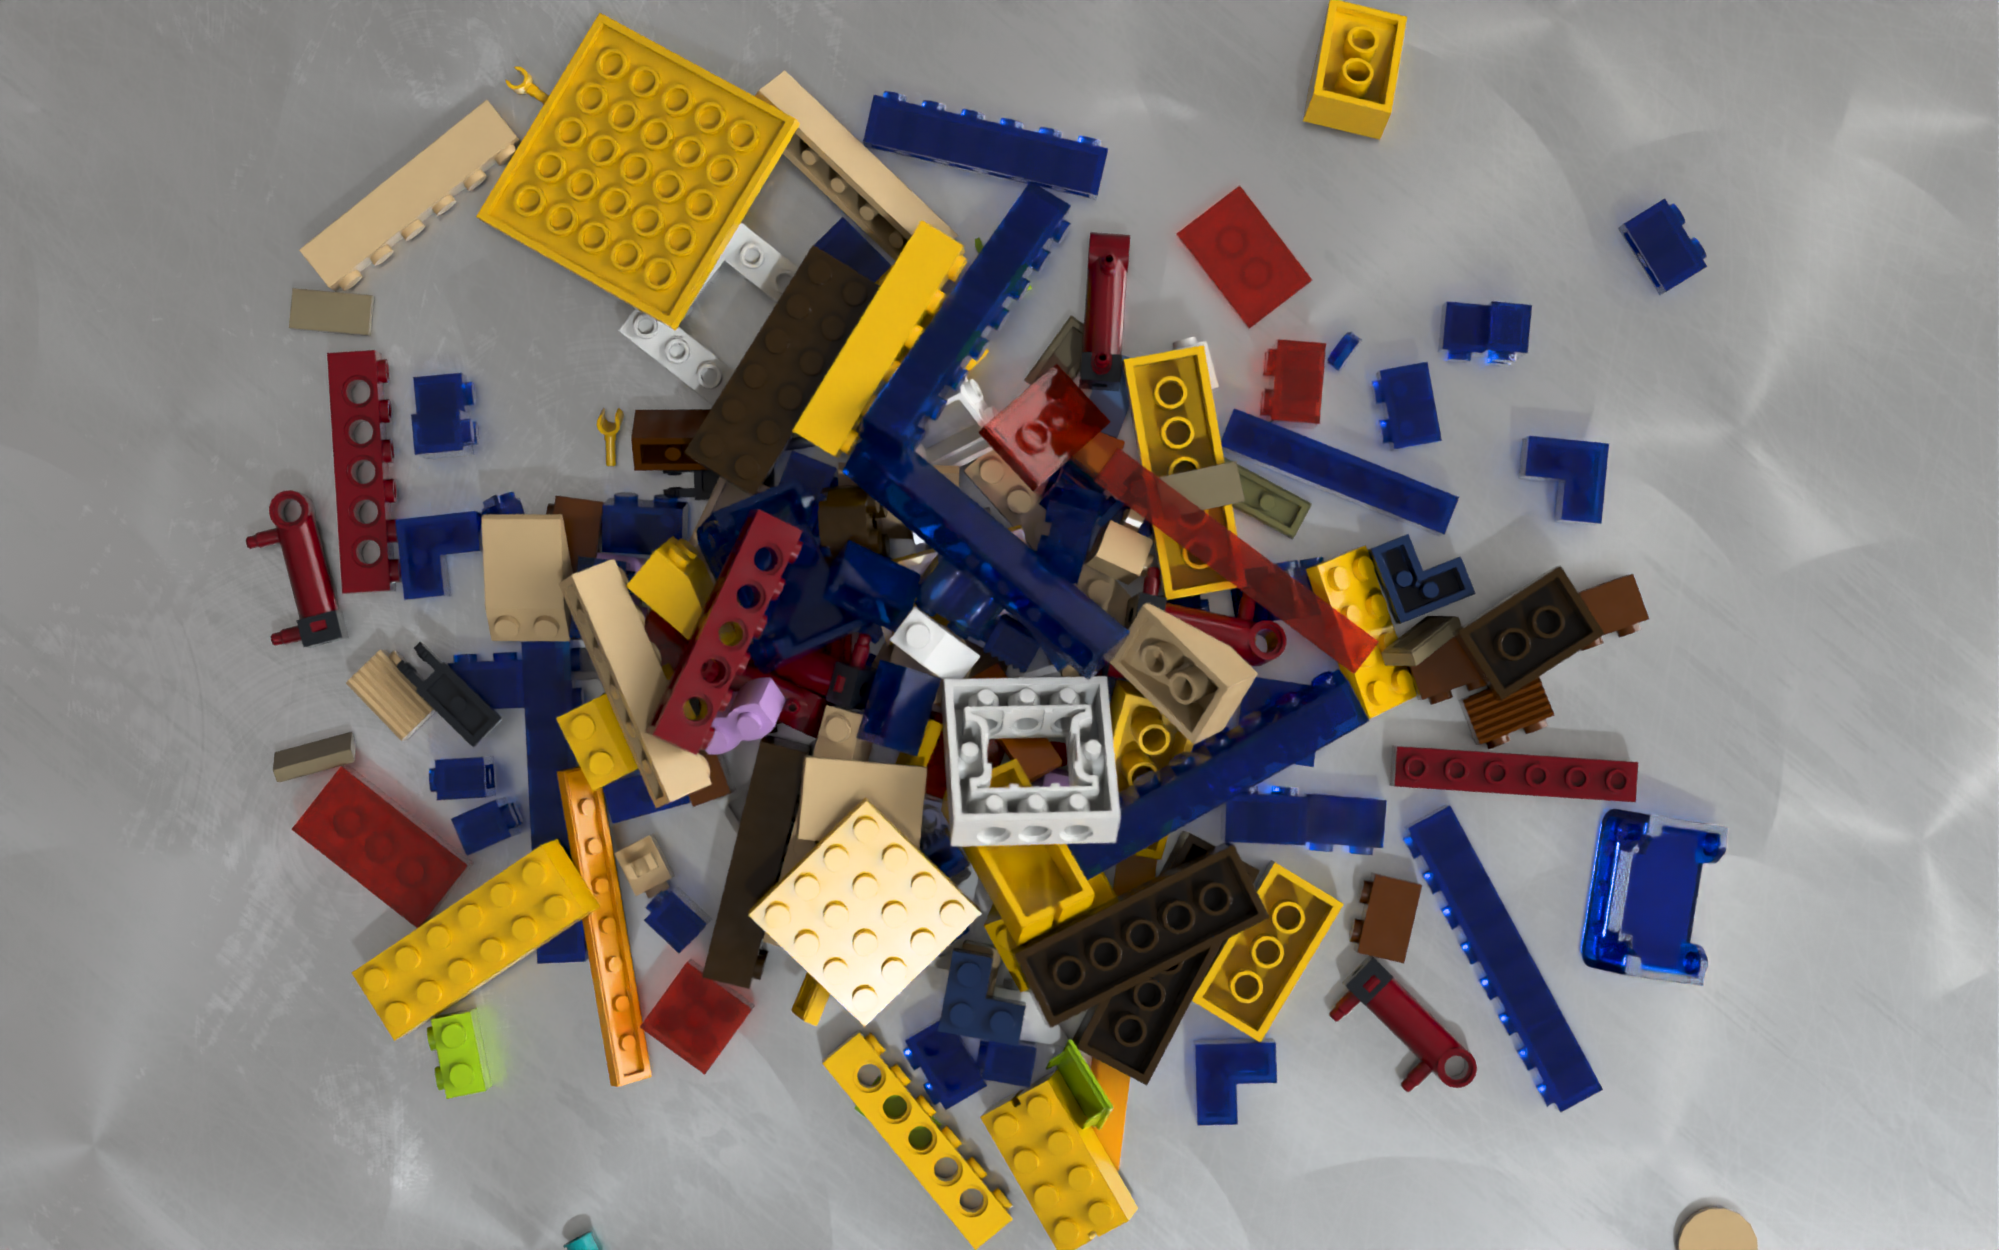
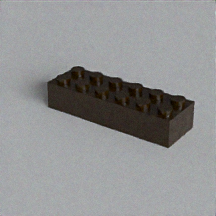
[684,245,881,498]
[702,735,813,989]
[1072,831,1260,1085]
[1009,842,1270,1028]

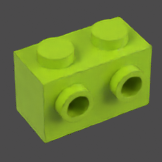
[427,1008,492,1099]

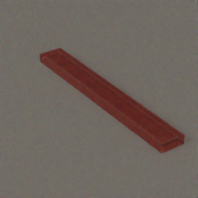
[1093,447,1379,674]

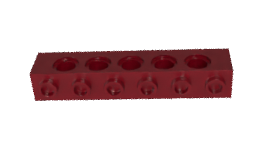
[327,350,402,595]
[645,509,802,755]
[1390,746,1638,803]

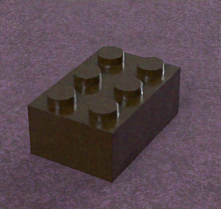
[1452,566,1605,701]

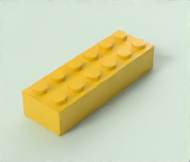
[792,220,967,459]
[1122,345,1246,600]
[352,839,601,1041]

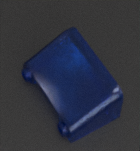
[696,477,868,674]
[1581,809,1729,986]

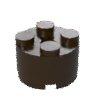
[818,483,890,568]

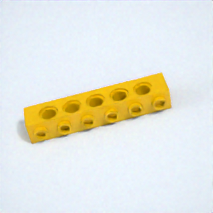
[822,1030,1013,1250]

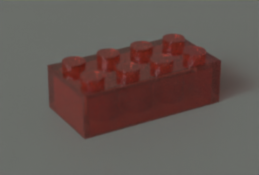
[291,765,474,928]

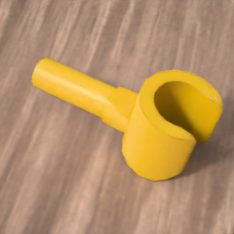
[505,66,549,104]
[596,408,624,466]

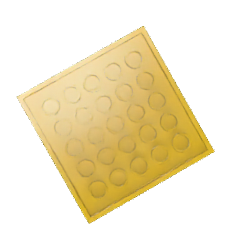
[476,13,800,331]

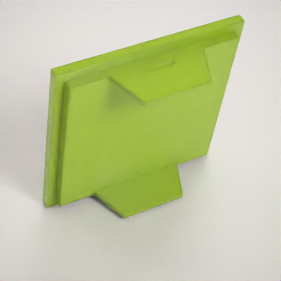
[1046,1039,1114,1130]

